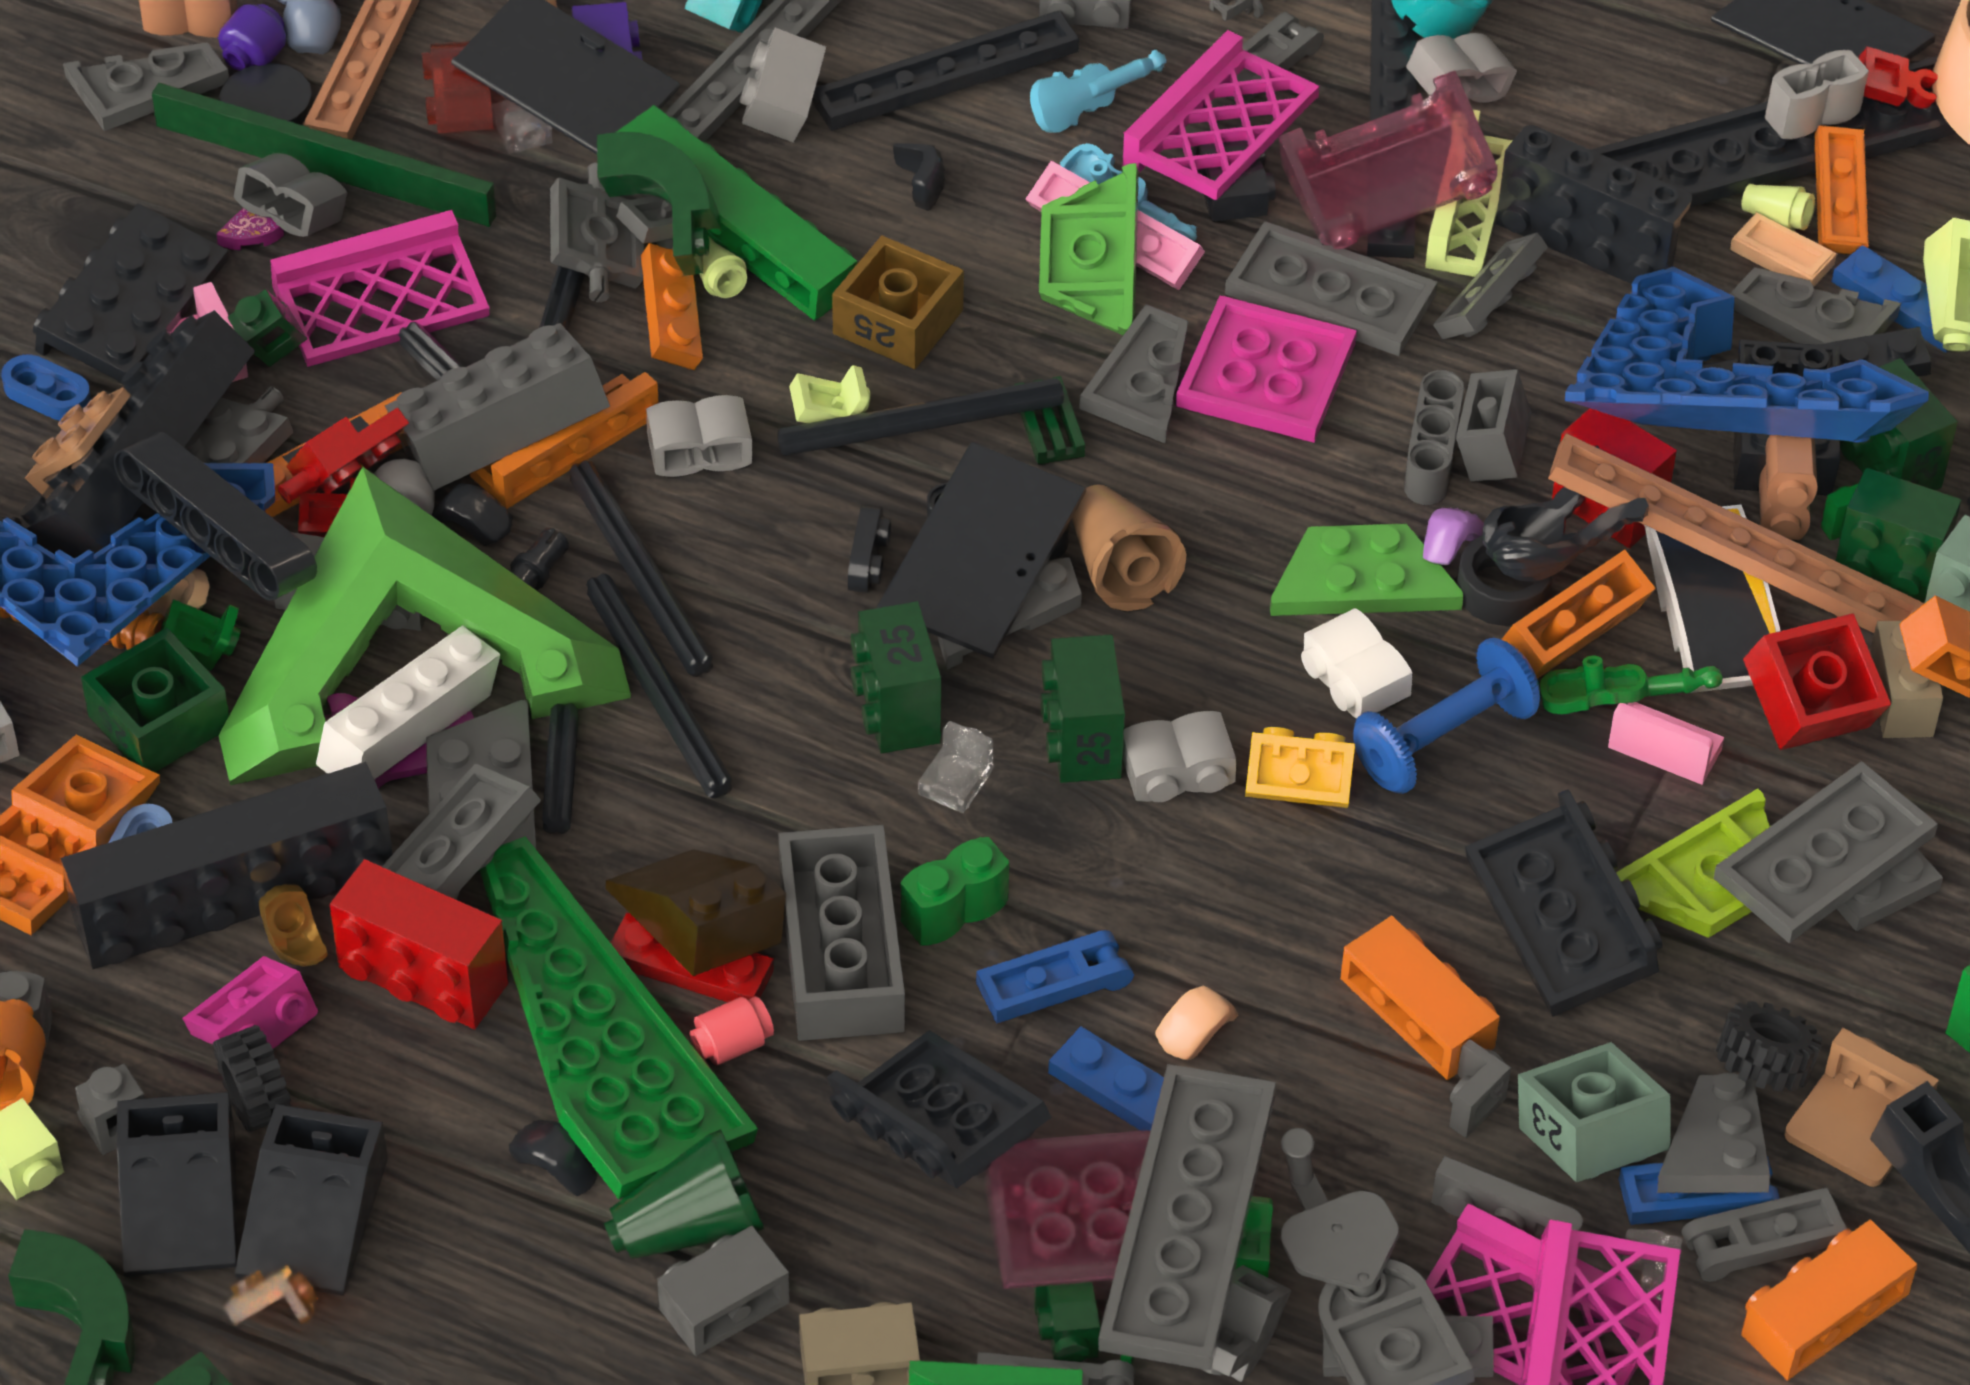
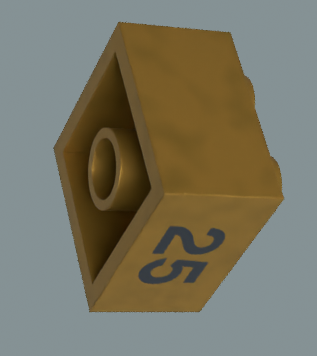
[832,235,964,369]

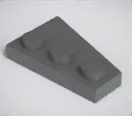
[1730,267,1901,344]
[1079,304,1188,444]
[1657,1073,1770,1193]

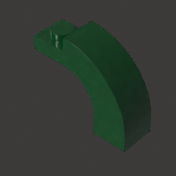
[597,132,721,276]
[8,1229,135,1385]

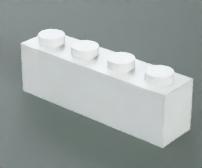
[316,625,501,779]

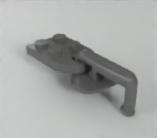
[1281,1127,1475,1385]

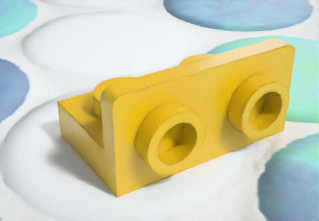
[1245,727,1355,808]

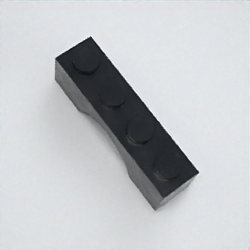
[1870,1081,1970,1253]

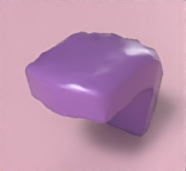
[1423,507,1484,565]

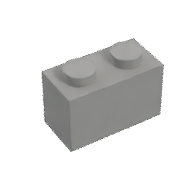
[740,28,826,142]

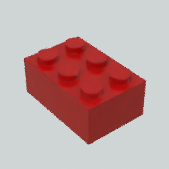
[330,859,508,1029]

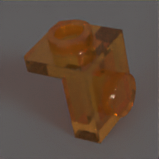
[224,1264,318,1325]

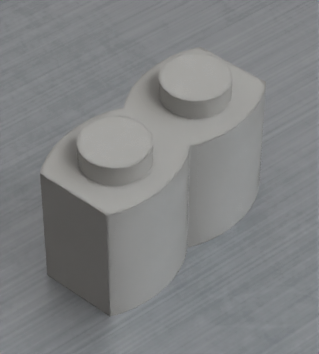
[1406,33,1517,105]
[1765,50,1869,139]
[646,395,752,477]
[1122,711,1236,802]

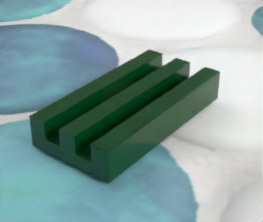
[1014,376,1085,465]

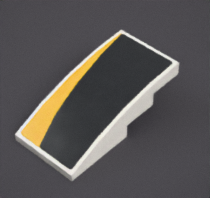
[1644,504,1780,693]

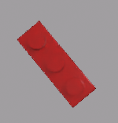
[610,912,774,1003]

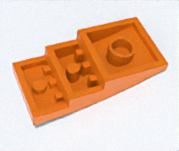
[0,734,160,936]

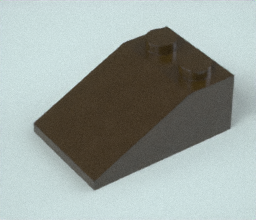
[605,849,786,976]

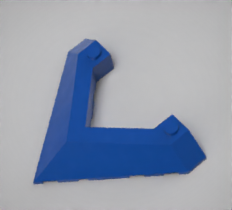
[1565,267,1929,442]
[0,463,275,666]

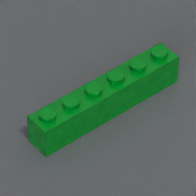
[617,105,857,321]

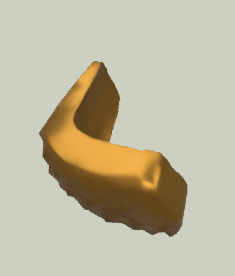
[259,884,328,967]

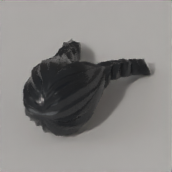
[1483,445,1649,582]

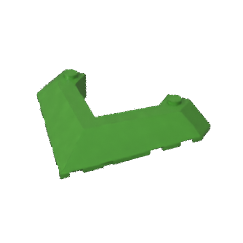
[219,467,631,785]

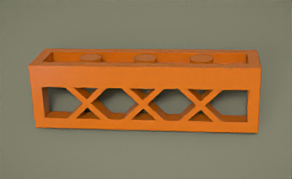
[470,372,659,509]

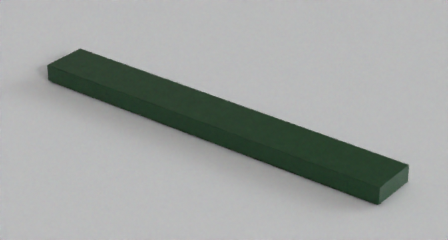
[151,83,496,227]

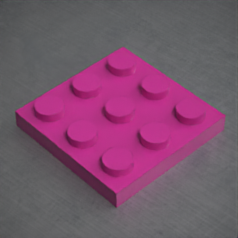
[1176,295,1357,443]

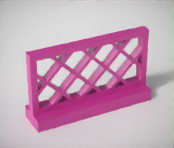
[1123,30,1319,200]
[270,210,490,367]
[1426,1203,1660,1385]
[1521,1219,1681,1385]

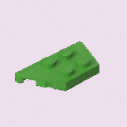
[1039,163,1139,335]
[1270,524,1463,616]

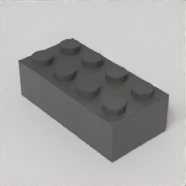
[385,323,610,491]
[778,825,905,1041]

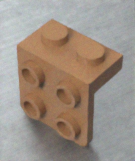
[25,387,131,495]
[1785,1028,1939,1187]

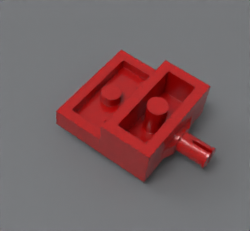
[277,407,409,504]

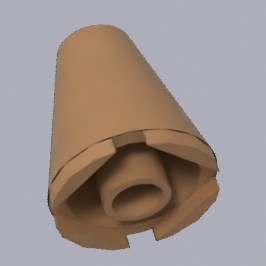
[1072,485,1187,611]

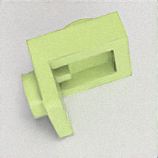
[789,365,870,423]

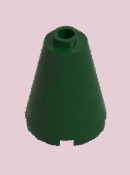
[604,1129,765,1259]

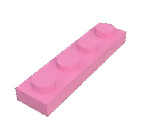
[1026,161,1205,290]

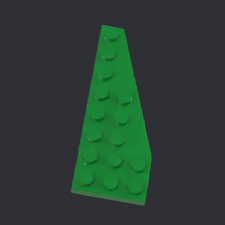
[480,836,758,1199]

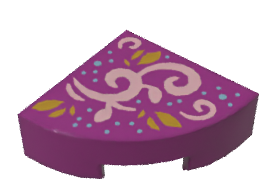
[216,208,284,250]

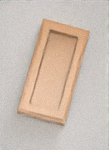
[1730,212,1837,287]

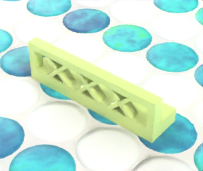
[1425,108,1513,277]

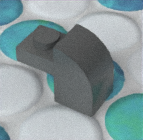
[1202,1265,1291,1382]

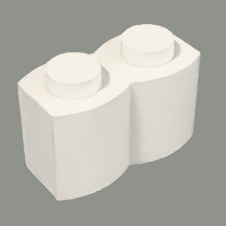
[1301,608,1412,719]

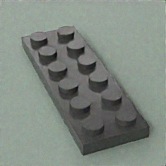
[1099,1064,1276,1371]

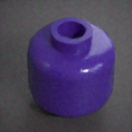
[218,4,287,70]

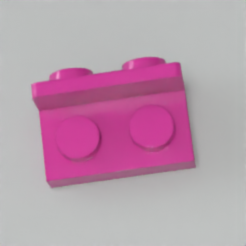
[182,956,318,1049]

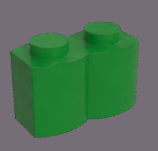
[901,837,1009,946]

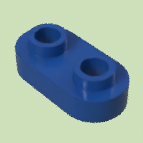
[1,354,91,421]

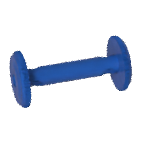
[1353,638,1540,794]

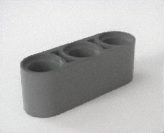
[1404,370,1464,505]

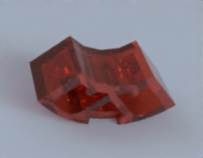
[422,41,493,134]

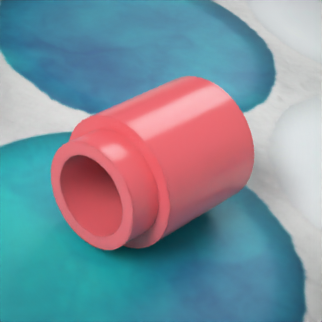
[690,996,774,1066]

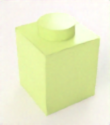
[0,1098,64,1200]

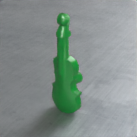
[1540,655,1723,715]

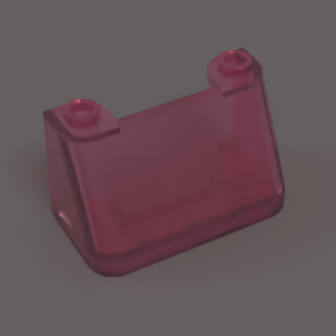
[1279,70,1497,249]

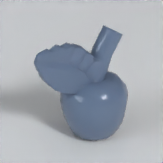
[277,0,341,54]

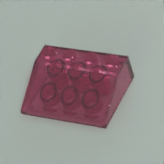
[985,1130,1151,1289]

